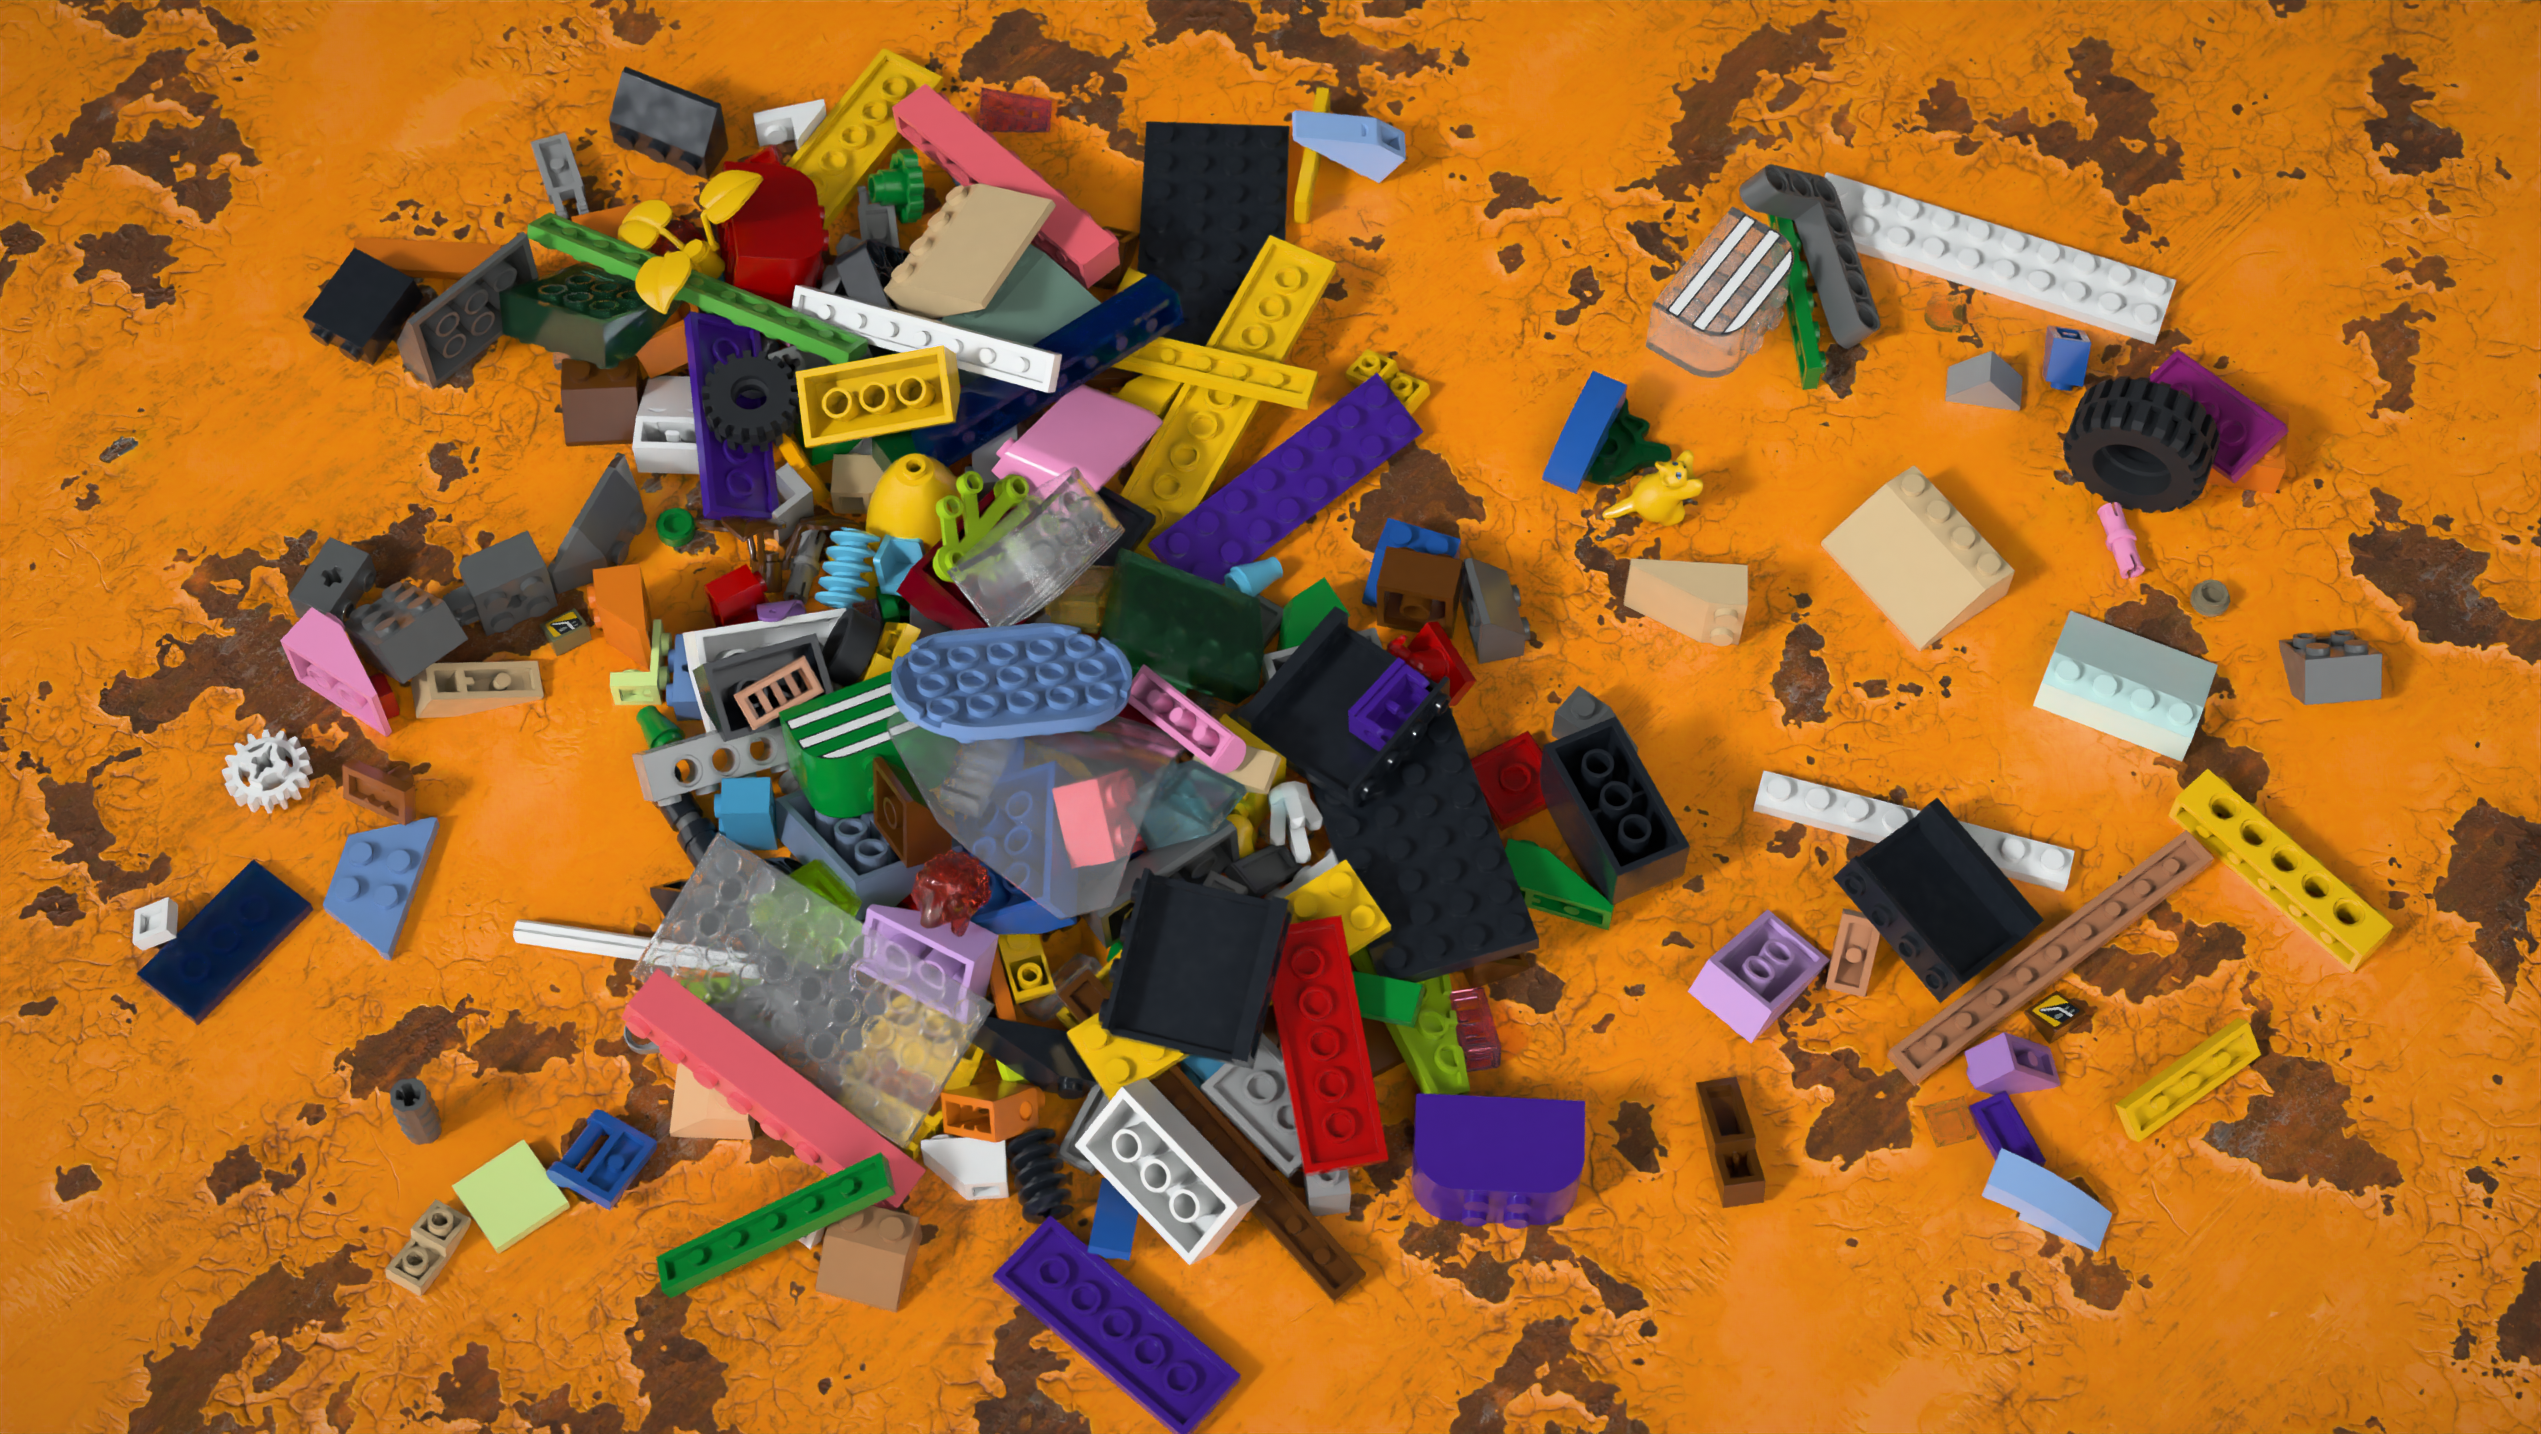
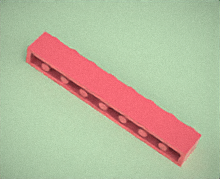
[892,84,1120,289]
[622,968,926,1211]

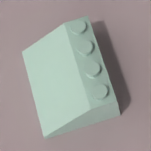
[2033,610,2218,762]

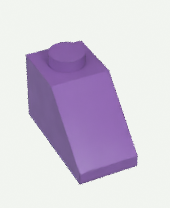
[1964,1032,2061,1095]

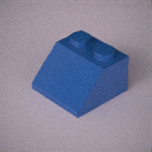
[1362,518,1461,608]

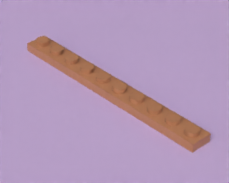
[1887,830,2214,1087]

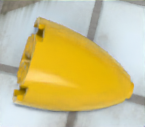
[866,453,963,553]

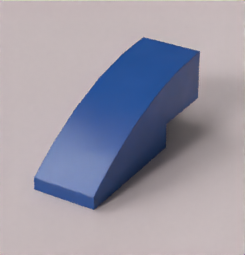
[1542,371,1627,494]

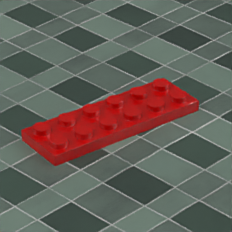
[1271,915,1389,1177]

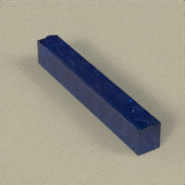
[910,273,1184,467]

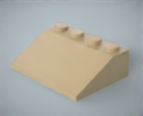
[883,183,1056,319]
[1821,465,2015,652]

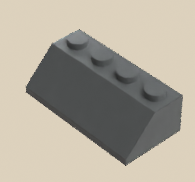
[1077,809,1240,949]

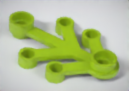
[933,471,1035,583]

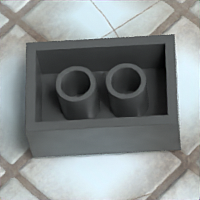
[343,581,468,684]

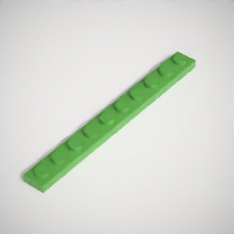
[527,212,868,364]

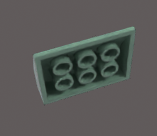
[940,244,1109,419]

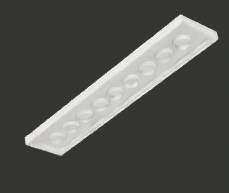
[1825,172,2176,345]

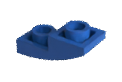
[1088,1178,1138,1260]

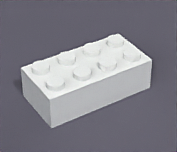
[1075,1078,1261,1265]

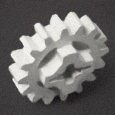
[222,729,313,814]

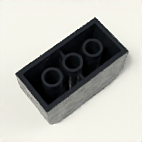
[1540,716,1690,905]

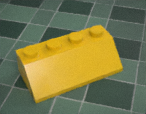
[796,345,961,448]

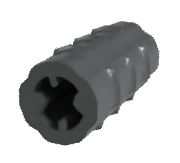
[390,1078,442,1145]

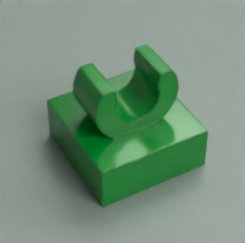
[875,586,910,630]

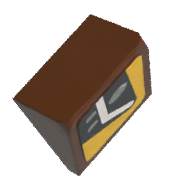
[2024,991,2086,1044]

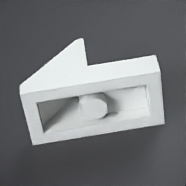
[753,99,827,151]

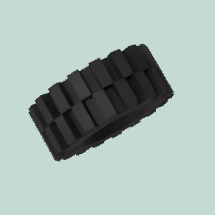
[702,350,800,453]

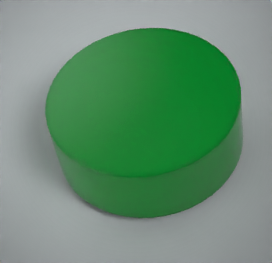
[656,508,696,547]

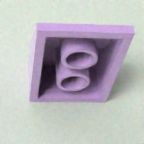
[856,904,999,1022]
[1688,909,1830,1043]

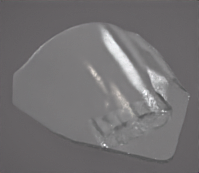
[887,711,1187,920]

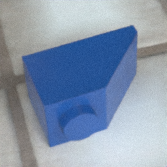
[2043,325,2091,391]

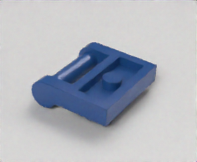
[546,1109,657,1211]

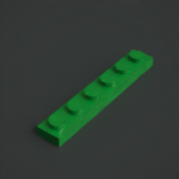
[1767,214,1826,390]
[656,1152,896,1298]

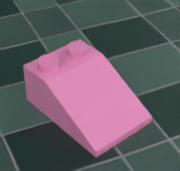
[280,607,392,737]

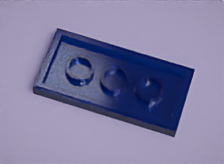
[137,859,314,1025]

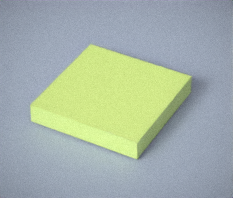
[452,1139,570,1254]

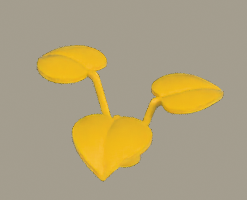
[618,170,763,314]

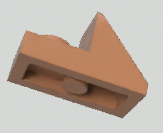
[1825,908,1880,997]

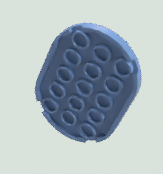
[891,623,1132,743]

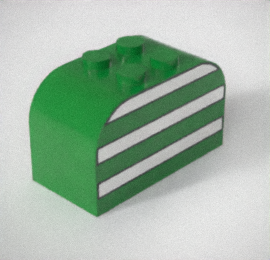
[778,670,961,818]

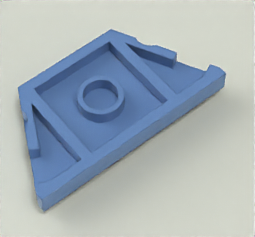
[323,817,440,961]

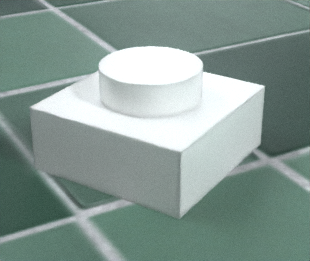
[132,897,178,951]

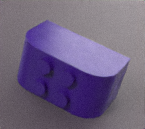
[1411,1093,1585,1229]

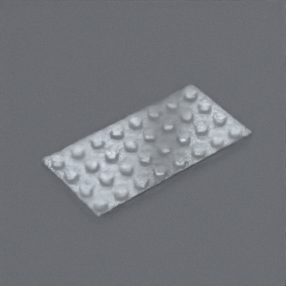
[630,833,994,1148]

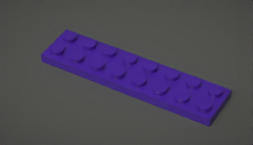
[1148,373,1423,595]

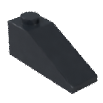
[967,1016,1097,1100]

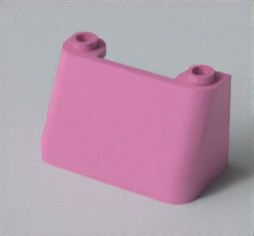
[991,382,1164,532]

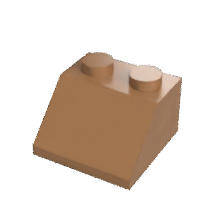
[815,1205,923,1313]

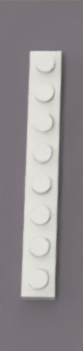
[791,285,1062,393]
[1753,770,2075,892]

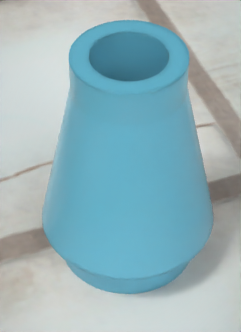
[1224,556,1283,602]

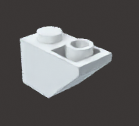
[921,1134,1009,1200]

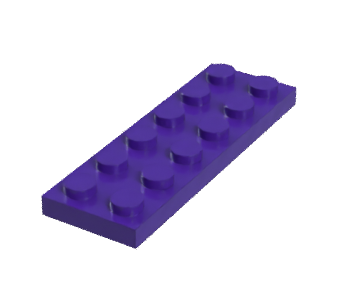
[684,311,779,520]
[993,1215,1241,1434]

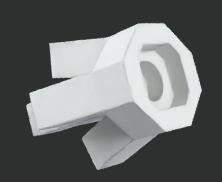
[1267,781,1323,863]

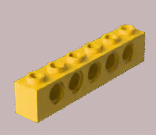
[2168,769,2394,973]

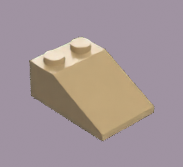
[1624,558,1748,646]

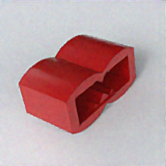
[704,564,770,628]

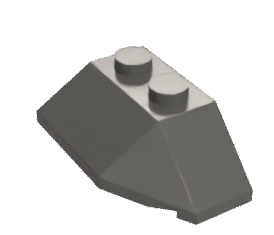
[547,452,647,594]

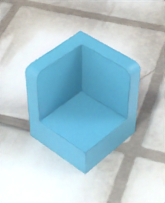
[873,534,926,596]

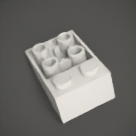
[632,376,699,474]

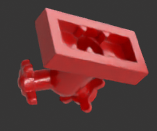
[1386,621,1477,706]

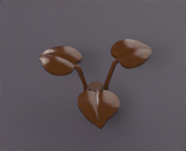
[695,515,866,593]

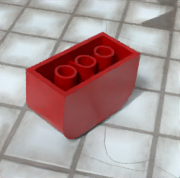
[716,161,829,309]

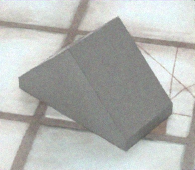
[1945,351,2023,411]

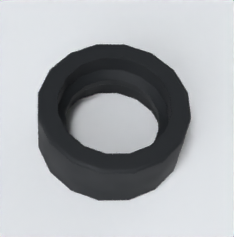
[822,608,880,687]

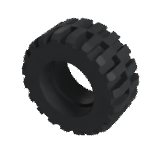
[2063,376,2220,513]

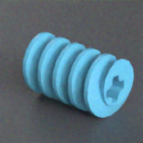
[815,527,881,611]

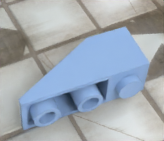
[1292,110,1406,183]

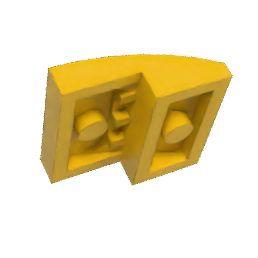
[842,622,921,688]

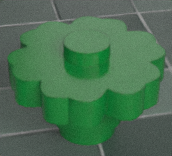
[868,148,925,224]

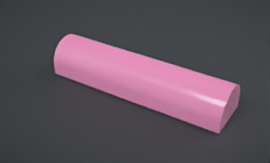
[1128,664,1246,774]

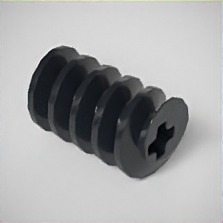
[1006,1128,1074,1224]

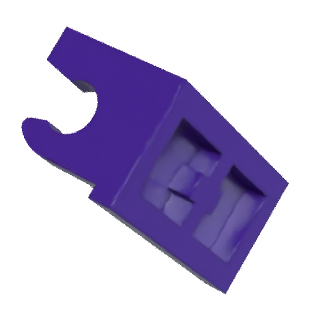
[1348,657,1430,752]

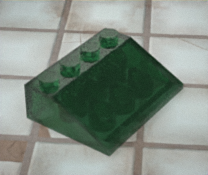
[499,262,685,369]
[1100,548,1264,705]

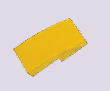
[1345,349,1431,415]

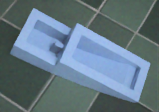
[1982,1148,2112,1252]

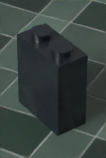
[303,248,424,366]

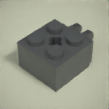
[442,530,558,637]

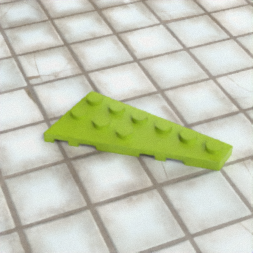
[1350,946,1470,1095]

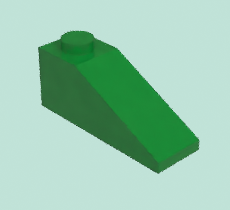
[1505,838,1614,930]

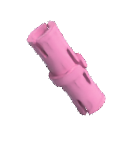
[2097,502,2145,579]

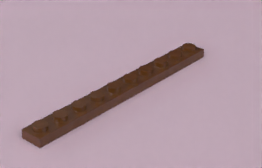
[1057,969,1366,1304]

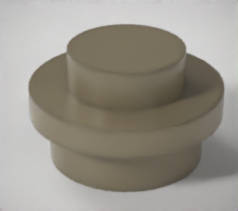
[2190,579,2230,617]

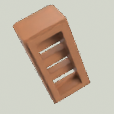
[733,655,824,730]

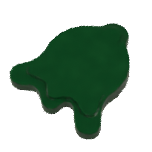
[1584,397,1672,485]

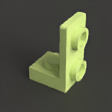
[610,619,672,705]

